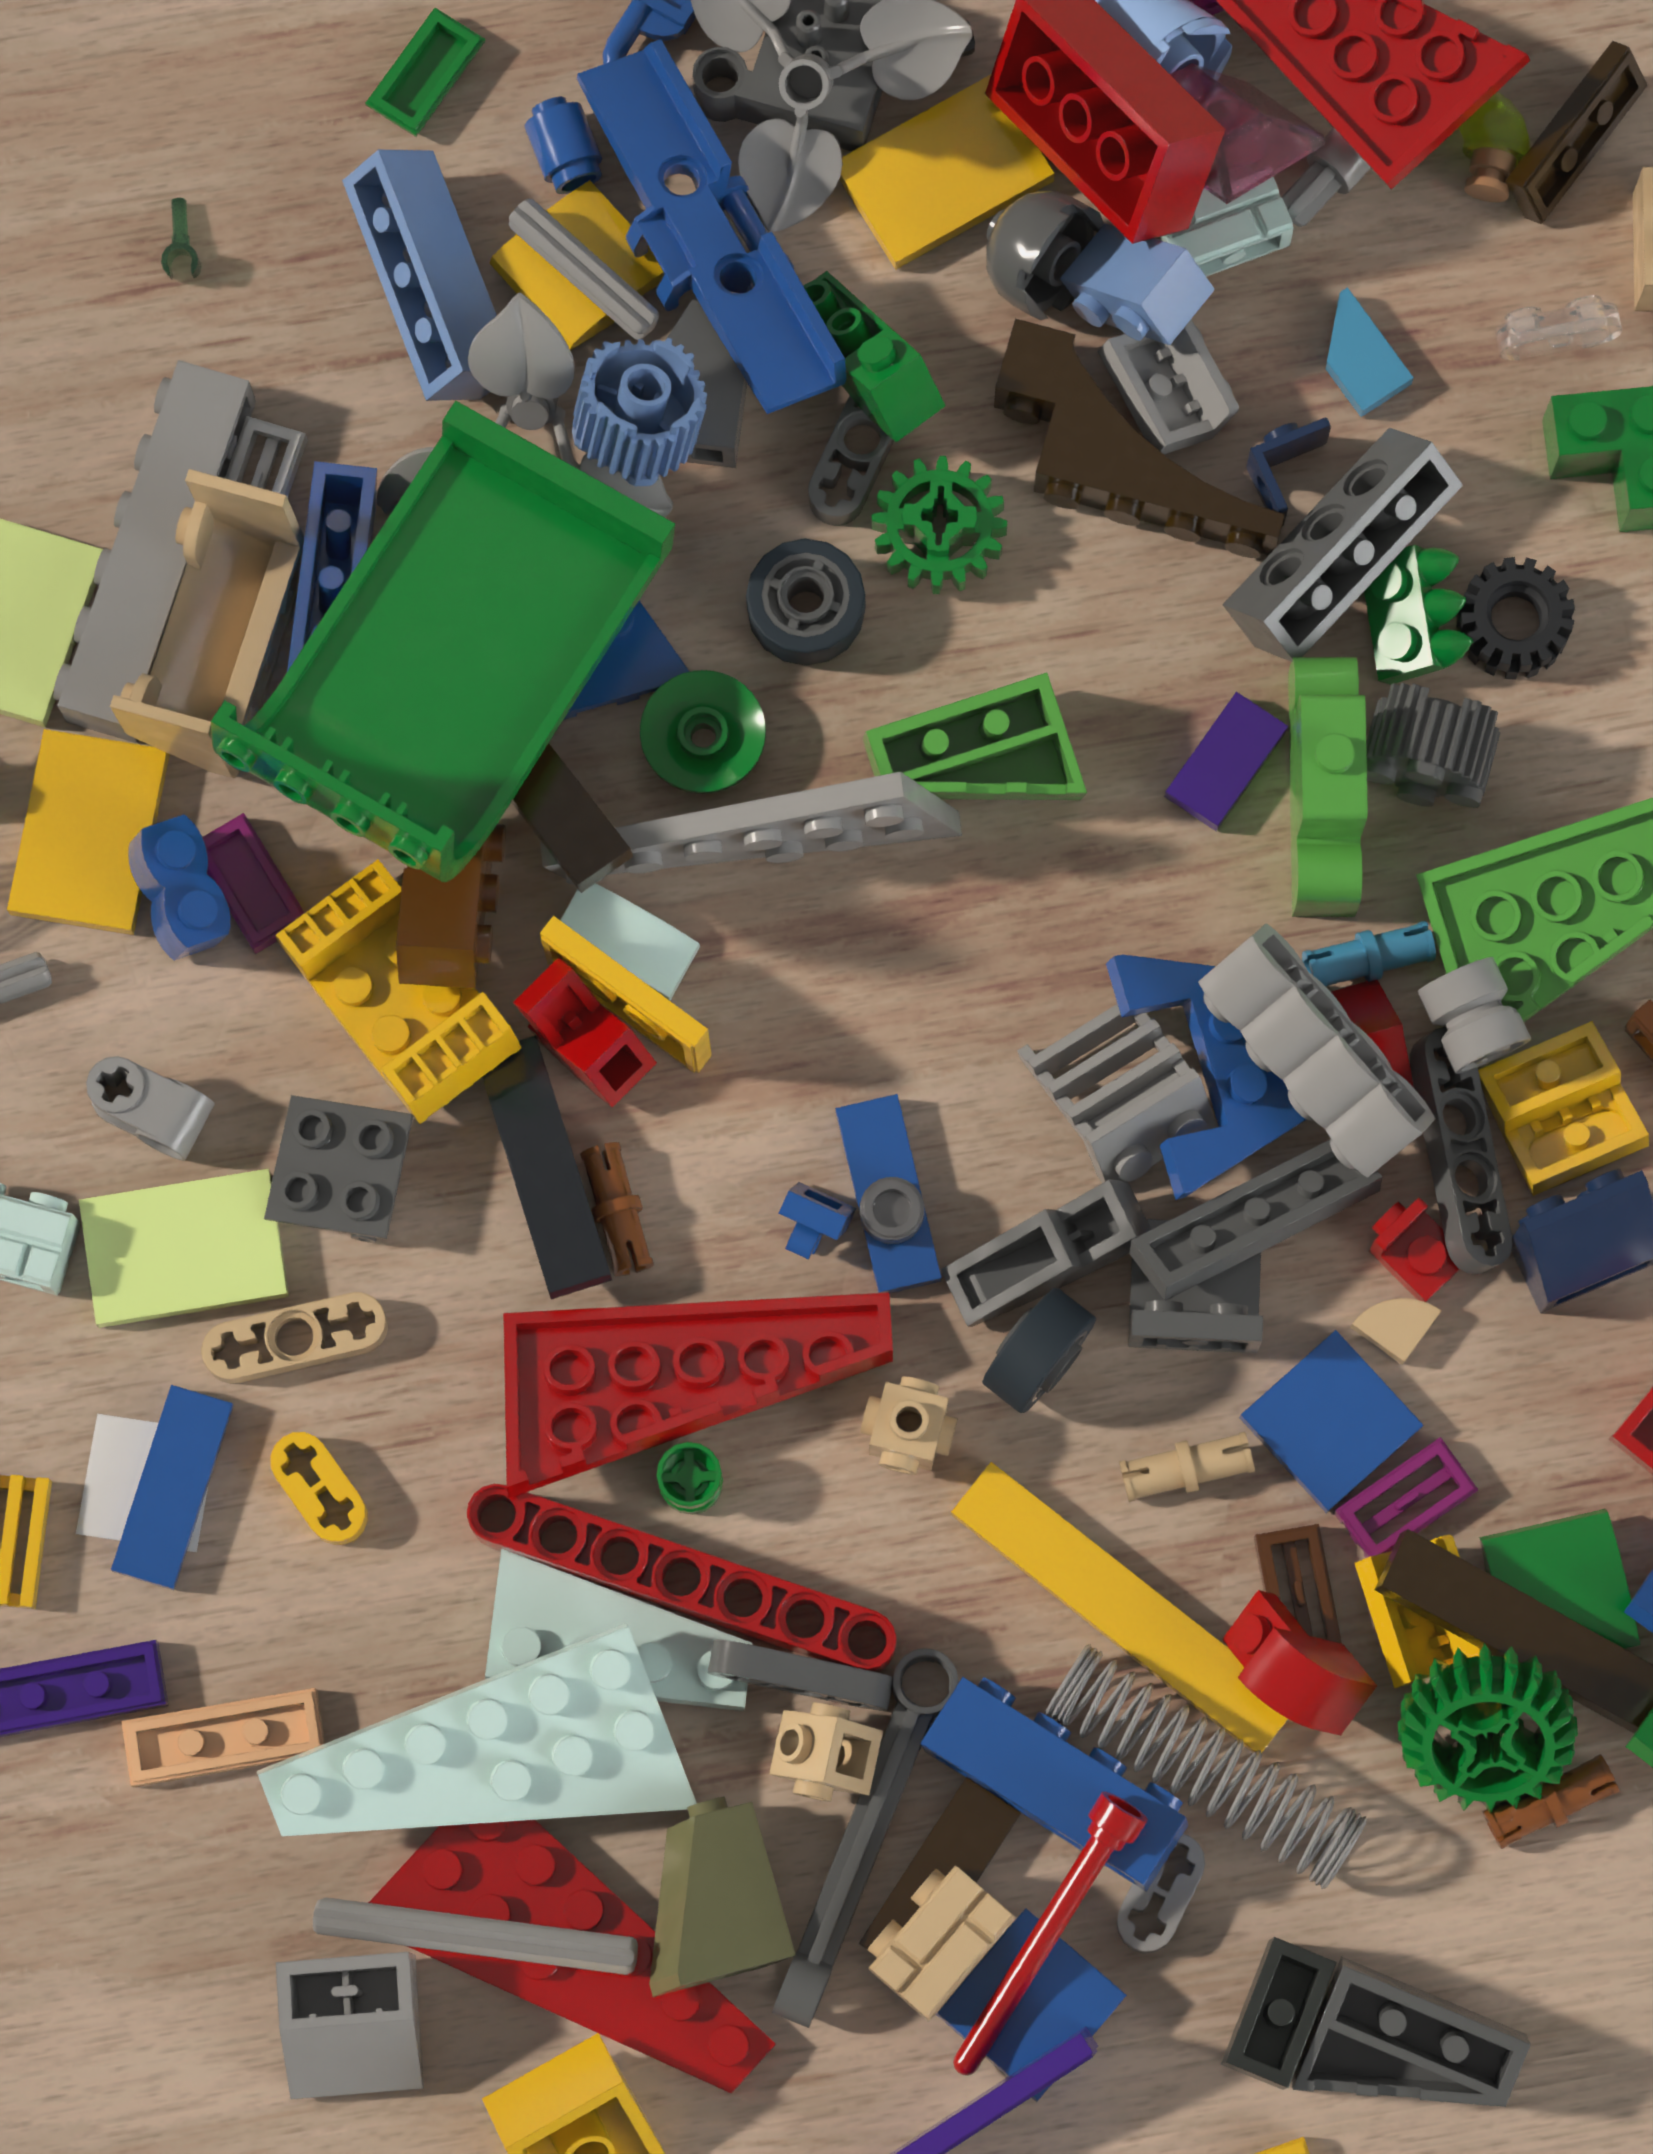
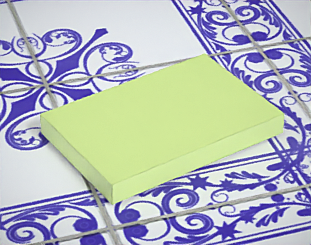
[0,518,103,728]
[79,1169,289,1328]

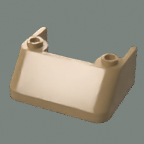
[110,469,304,778]

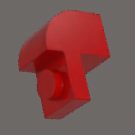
[513,958,657,1108]
[1222,1590,1377,1736]

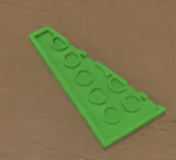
[1416,797,1653,1022]

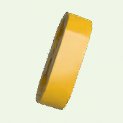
[270,1432,368,1545]

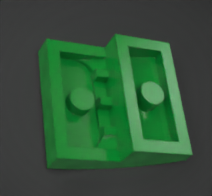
[1479,1509,1641,1649]

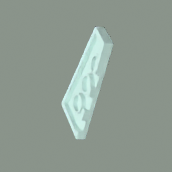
[485,1549,752,1711]

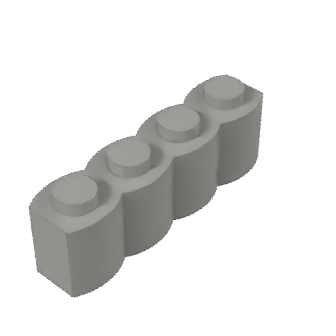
[1198,923,1435,1178]

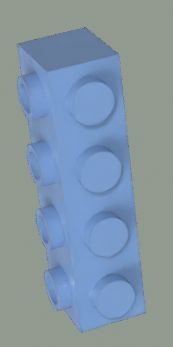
[342,149,497,401]

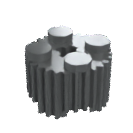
[1366,683,1501,808]

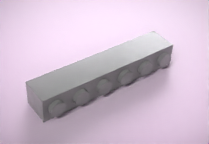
[53,360,256,744]

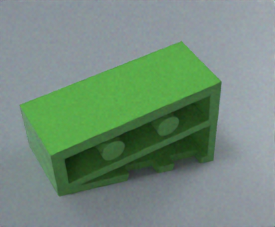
[862,672,1087,800]

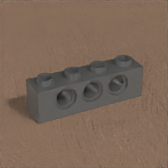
[1223,428,1463,662]

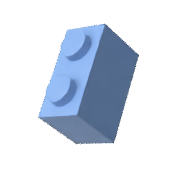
[1060,223,1215,345]

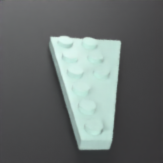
[257,1623,697,1836]

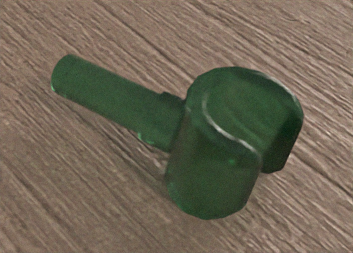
[161,198,202,280]

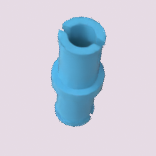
[1302,921,1436,986]

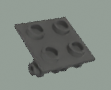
[264,1095,414,1243]

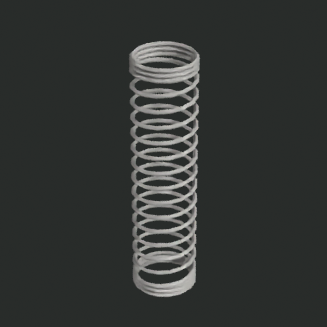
[1045,1644,1367,1889]

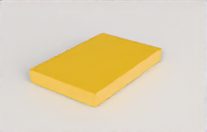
[839,74,1055,270]
[7,729,170,935]
[540,915,712,1073]

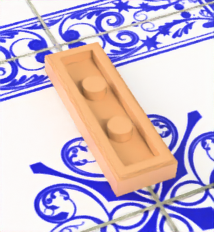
[121,1688,325,1787]

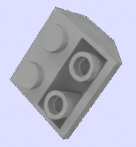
[276,1952,424,2099]

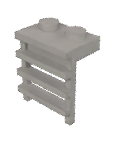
[1017,991,1217,1183]

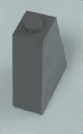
[666,299,748,468]

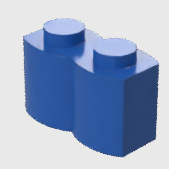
[128,814,230,961]

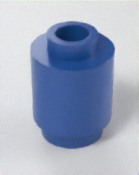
[524,96,602,194]

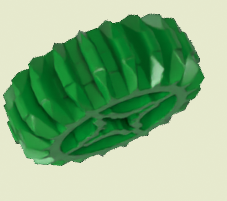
[1398,1643,1578,1813]

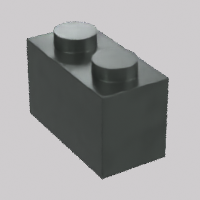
[1221,1937,1337,2090]

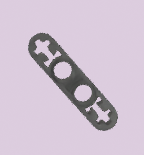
[1409,1027,1513,1275]

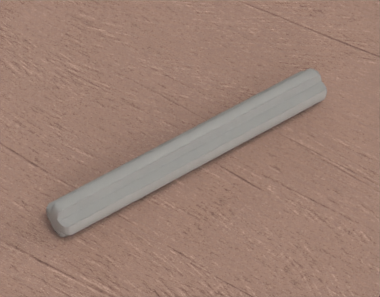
[313,1897,638,1975]

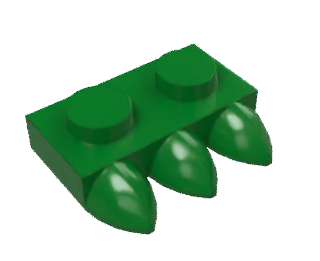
[1364,544,1473,685]

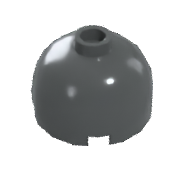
[986,191,1104,320]

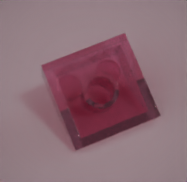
[1170,63,1325,204]

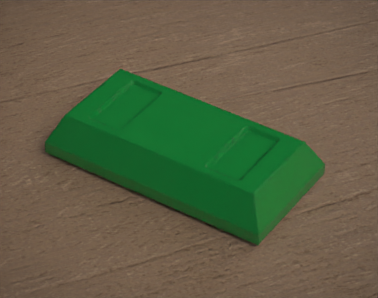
[365,8,485,137]

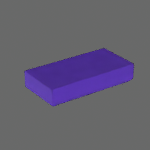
[1164,691,1288,832]

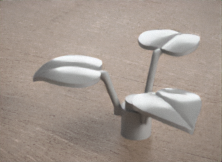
[691,0,973,232]
[377,293,673,517]

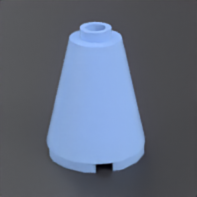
[1095,0,1232,100]

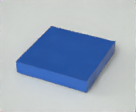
[1239,1330,1424,1514]

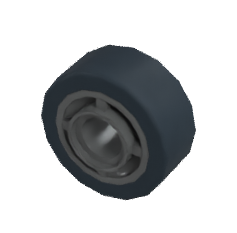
[746,538,866,666]
[982,1288,1096,1413]

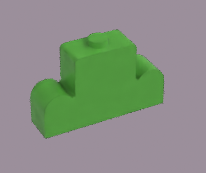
[1288,657,1368,917]

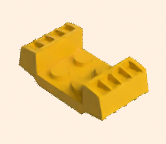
[276,859,522,1124]

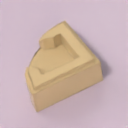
[1350,1298,1442,1365]

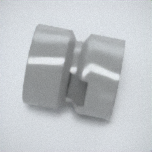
[1418,957,1531,1074]

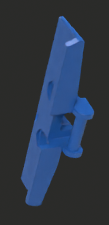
[577,39,847,414]

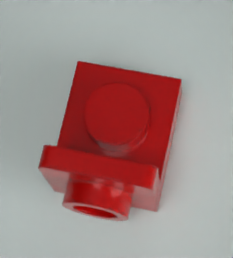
[1369,1197,1461,1302]

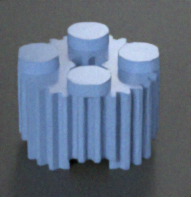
[572,338,707,487]

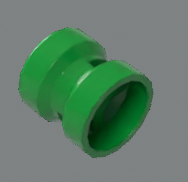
[656,1442,723,1515]

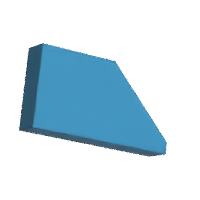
[1325,287,1414,417]

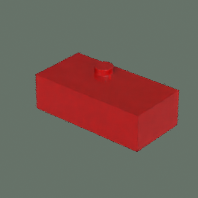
[985,0,1226,244]

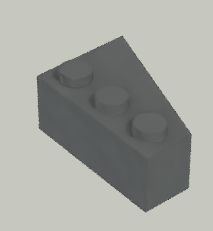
[1291,1956,1531,2107]

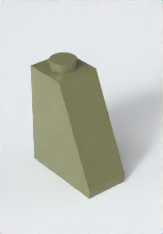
[649,1797,796,1997]

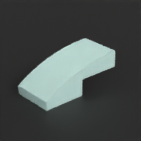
[560,883,700,1001]

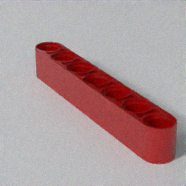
[467,1483,897,1673]

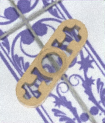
[201,1292,388,1384]

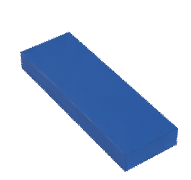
[835,1094,942,1293]
[111,1385,234,1591]

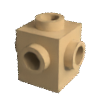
[860,1376,958,1475]
[769,1702,883,1802]

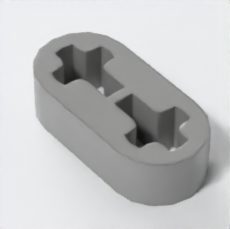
[1117,1834,1205,1954]

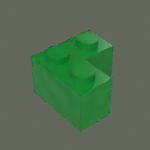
[1542,386,1653,532]

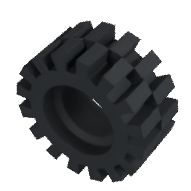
[1456,557,1575,680]

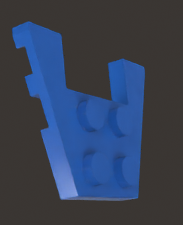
[1106,954,1307,1200]

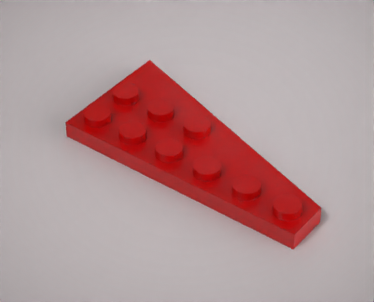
[1215,0,1531,190]
[503,1292,893,1498]

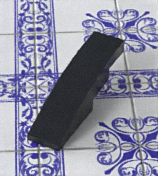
[482,1035,612,1300]

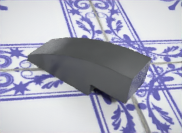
[941,1179,1151,1327]

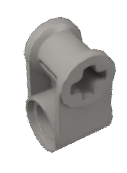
[86,1056,215,1161]

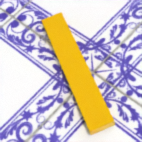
[951,1462,1288,1753]

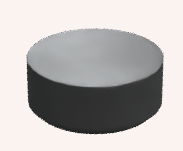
[860,1177,924,1244]

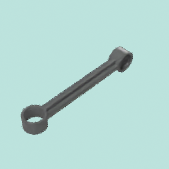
[772,1648,959,2028]

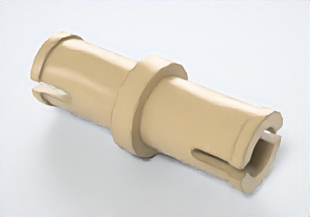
[1119,1431,1255,1502]

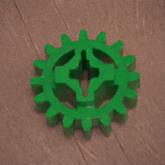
[872,456,1008,594]

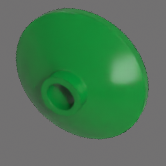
[640,670,766,794]

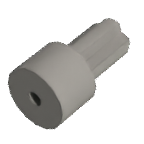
[1282,128,1371,227]

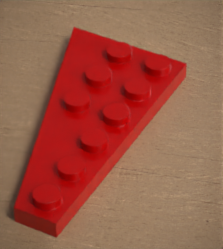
[368,1820,776,2094]

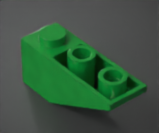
[804,271,946,442]

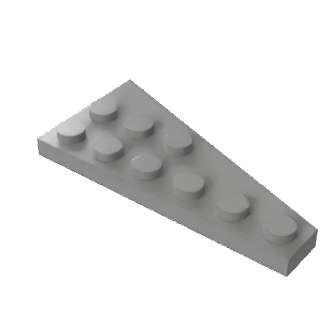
[540,772,962,885]

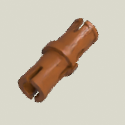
[580,1142,654,1277]
[1482,1754,1620,1849]

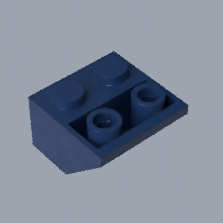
[1511,1169,1653,1313]

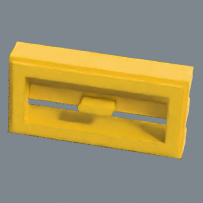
[0,1474,52,1609]

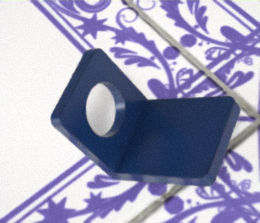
[1246,417,1331,526]

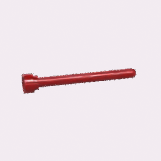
[953,1791,1148,2076]

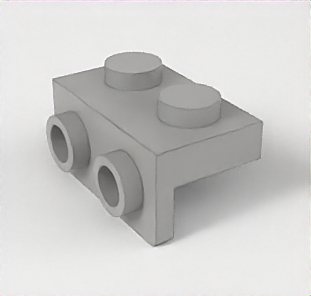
[1097,320,1239,454]

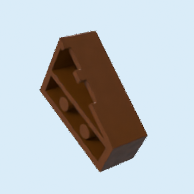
[396,824,506,989]

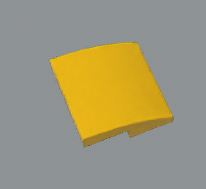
[489,180,665,351]
[1478,1021,1649,1196]

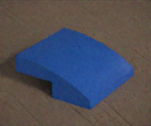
[936,1908,1127,2102]

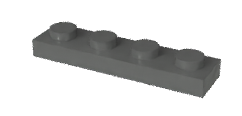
[1130,1139,1383,1301]

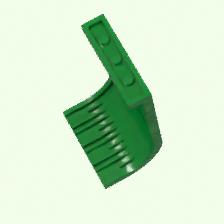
[211,400,675,883]

